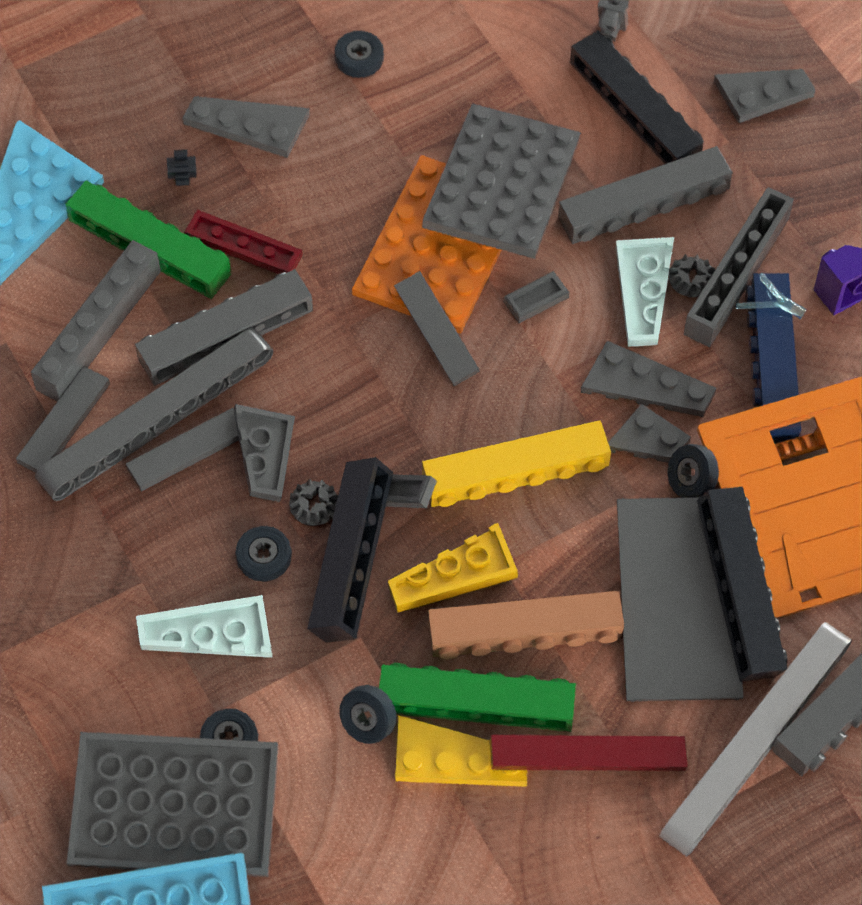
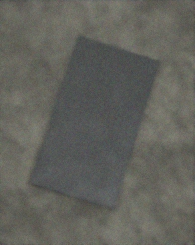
[617,498,744,702]

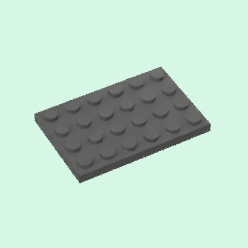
[422,103,581,259]
[67,732,279,877]

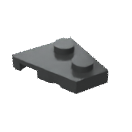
[608,404,691,463]

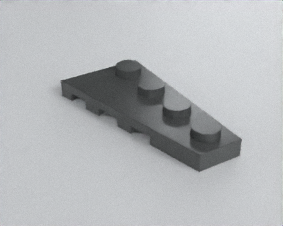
[183,96,310,158]
[581,341,716,417]

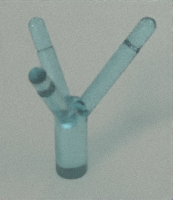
[735,273,807,320]

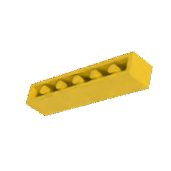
[422,420,611,507]

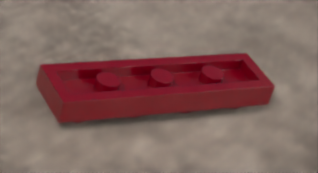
[184,210,303,274]

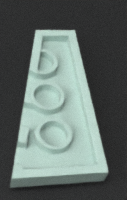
[615,237,674,347]
[136,595,273,658]

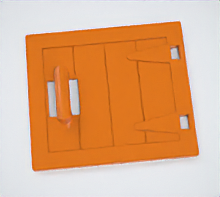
[697,376,862,619]

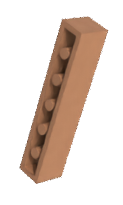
[428,591,624,659]

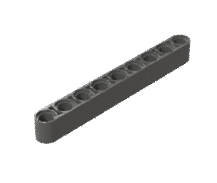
[35,328,274,501]

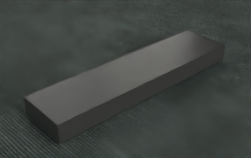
[394,271,480,386]
[16,366,110,473]
[126,408,239,492]

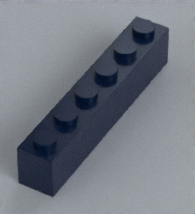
[745,273,801,444]

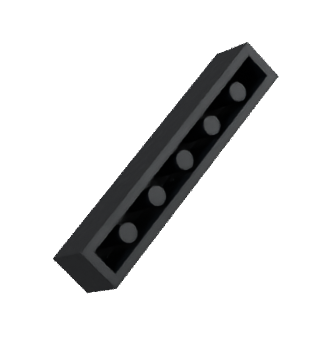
[570,30,704,164]
[307,457,393,643]
[697,487,788,682]

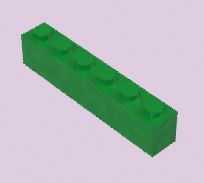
[65,180,231,300]
[379,663,576,732]

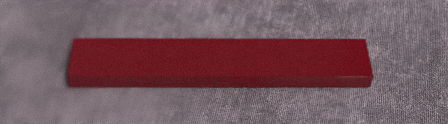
[489,735,688,771]

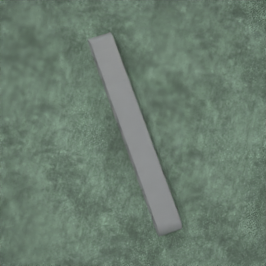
[659,622,852,857]

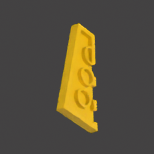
[388,523,518,613]
[395,716,527,787]

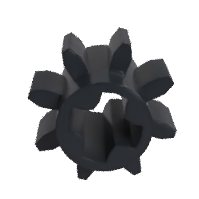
[167,149,197,186]

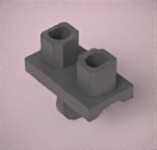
[598,0,629,41]

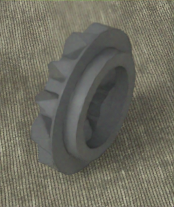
[669,254,715,297]
[289,479,338,526]

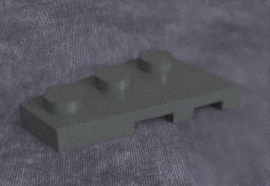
[714,69,816,123]
[233,404,295,502]

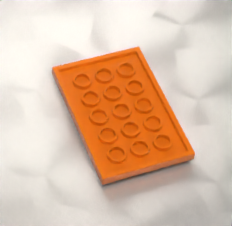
[352,155,502,334]

